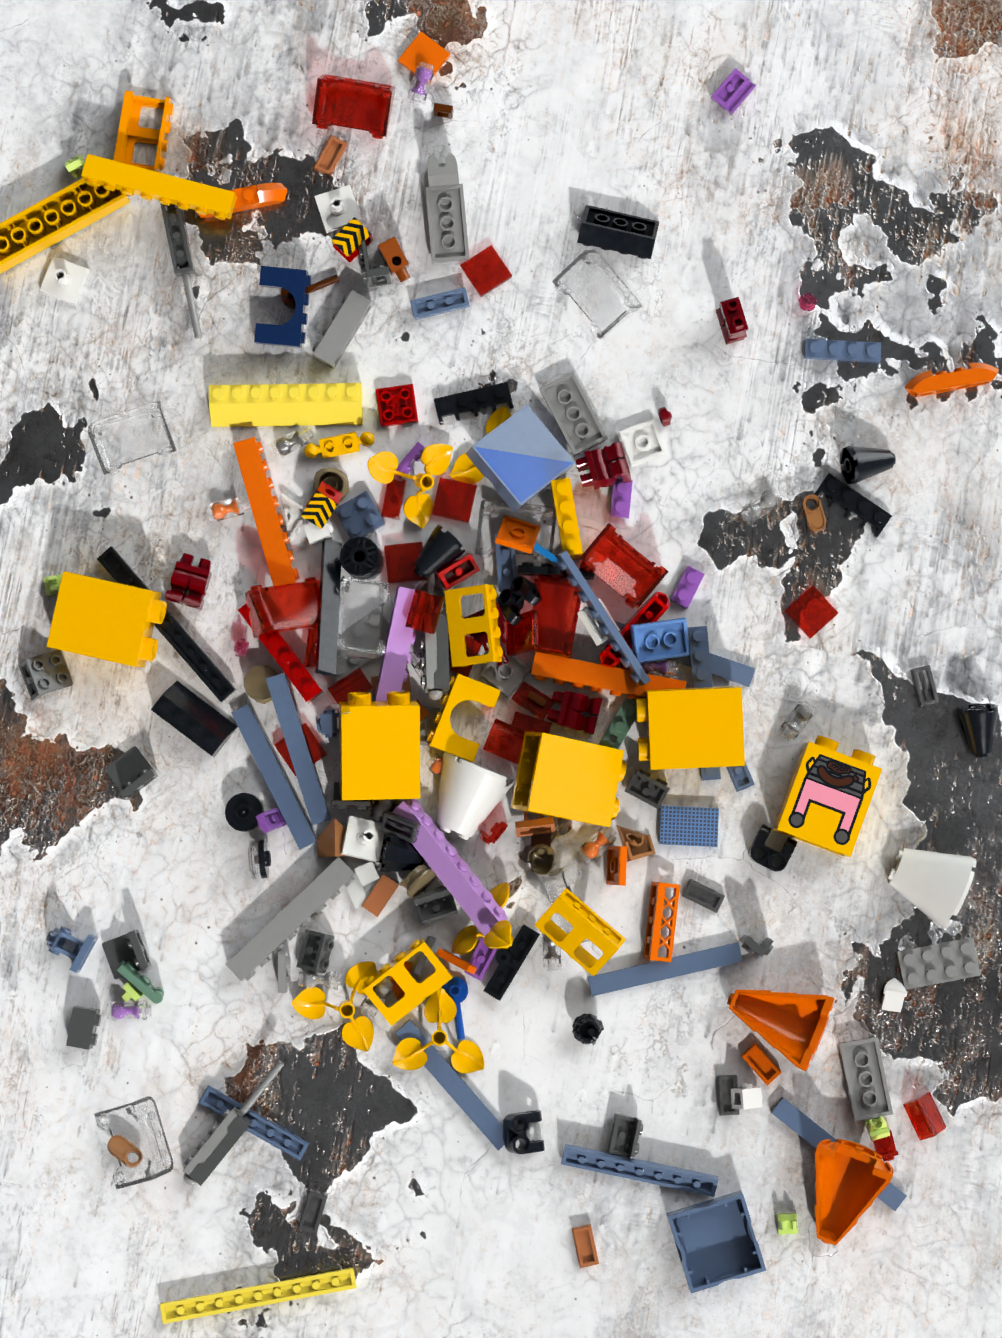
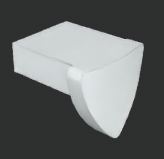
[881,978,907,1012]

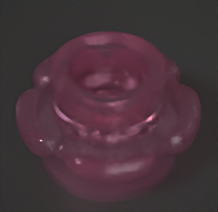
[799,293,817,311]

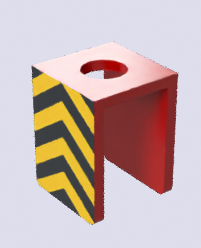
[331,217,373,263]
[301,481,343,529]

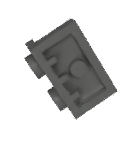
[296,929,334,973]

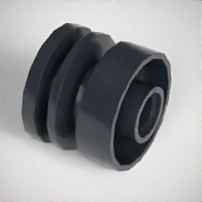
[340,537,384,581]

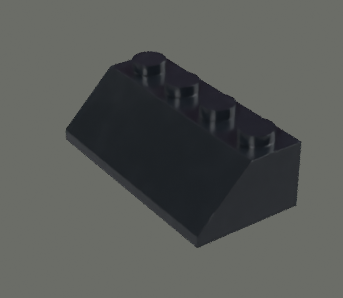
[577,205,660,259]
[151,681,238,757]

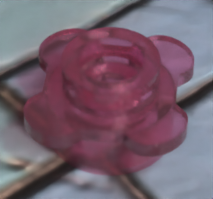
[234,638,249,657]

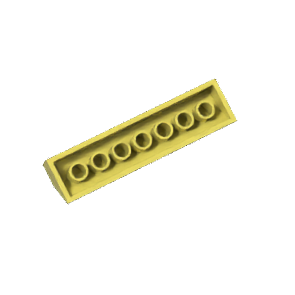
[209,383,363,427]

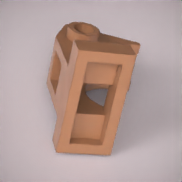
[515,810,555,837]

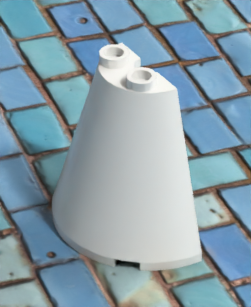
[436,752,515,840]
[887,848,976,929]

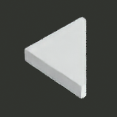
[280,492,306,541]

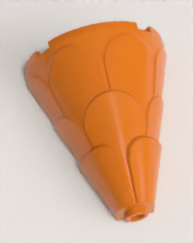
[727,990,835,1072]
[815,1139,894,1245]

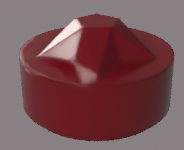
[658,407,672,427]

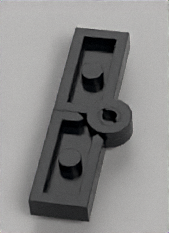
[518,562,595,580]
[483,924,540,1001]

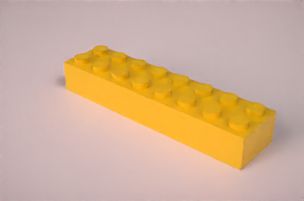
[0,178,131,274]

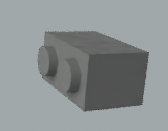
[66,1006,102,1050]

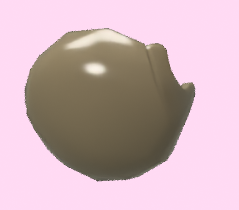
[527,844,556,875]

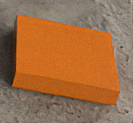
[398,31,451,84]
[495,515,541,554]
[606,846,627,886]

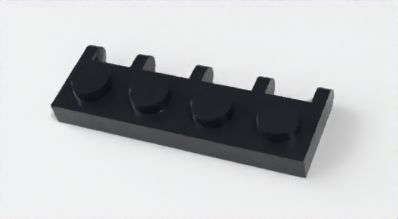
[434,382,514,425]
[814,473,892,538]

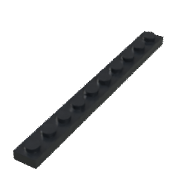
[97,546,237,702]

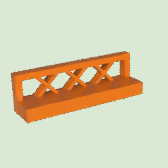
[643,881,680,962]

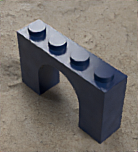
[254,266,311,348]

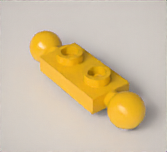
[304,431,375,459]

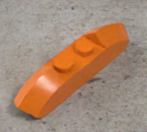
[195,183,288,218]
[904,363,999,398]

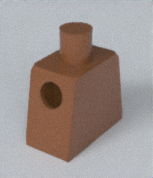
[377,236,411,283]

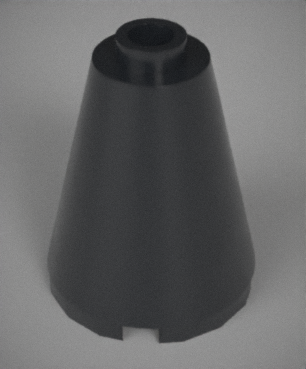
[840,446,896,484]
[413,525,465,578]
[959,704,998,757]

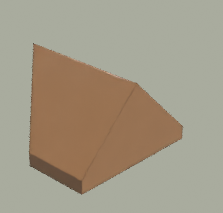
[317,818,346,857]
[616,825,655,862]

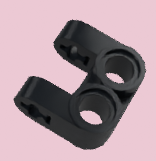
[497,576,542,626]
[748,824,797,872]
[503,1110,545,1154]

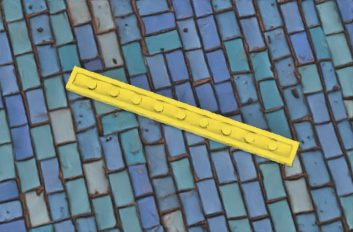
[160,1267,357,1324]

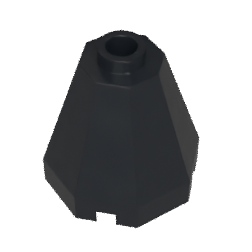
[377,832,424,872]

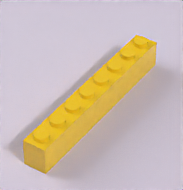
[81,154,237,220]

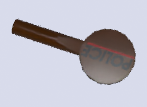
[281,275,339,309]

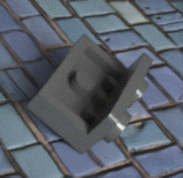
[624,769,670,809]
[413,886,458,925]
[740,935,774,957]
[607,1113,643,1159]

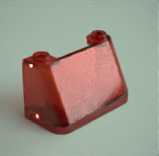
[312,74,396,139]
[579,523,669,609]
[522,575,581,658]
[245,577,320,638]

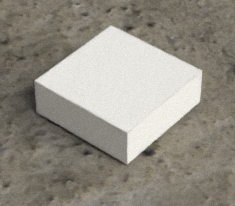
[354,861,380,886]

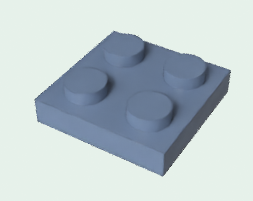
[334,491,386,539]

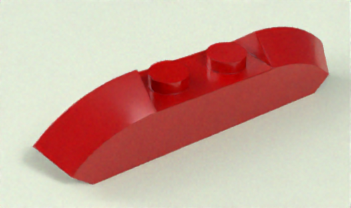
[600,591,671,668]

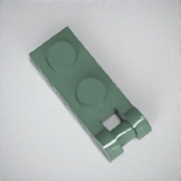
[599,698,636,749]
[117,960,164,1004]

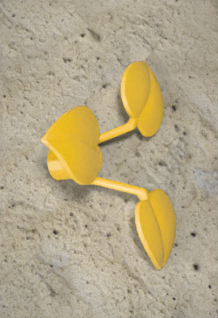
[450,406,512,484]
[368,444,453,528]
[452,882,514,955]
[292,961,377,1052]
[392,988,485,1073]

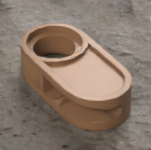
[802,494,826,532]
[107,1135,143,1168]

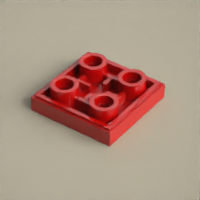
[376,384,418,427]

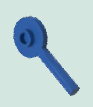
[442,977,468,1040]

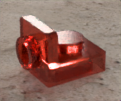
[479,821,508,845]
[873,1130,899,1161]

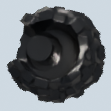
[572,1014,604,1045]

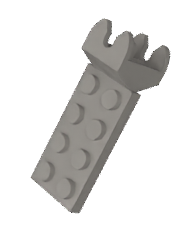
[425,153,470,264]

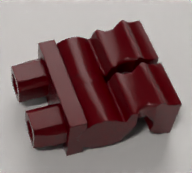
[715,297,749,345]
[576,442,632,490]
[164,553,212,610]
[547,690,603,735]

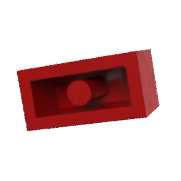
[435,553,480,590]

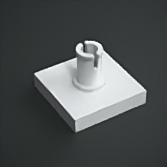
[314,185,362,233]
[39,256,89,305]
[341,816,385,862]

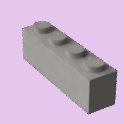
[312,290,373,369]

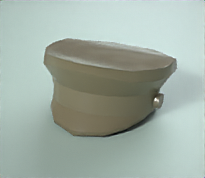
[313,467,349,502]
[243,665,278,704]
[399,864,436,898]

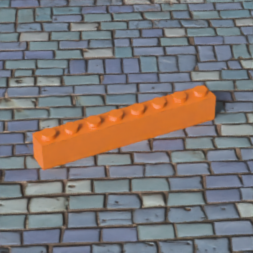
[233,437,300,591]
[531,651,687,700]

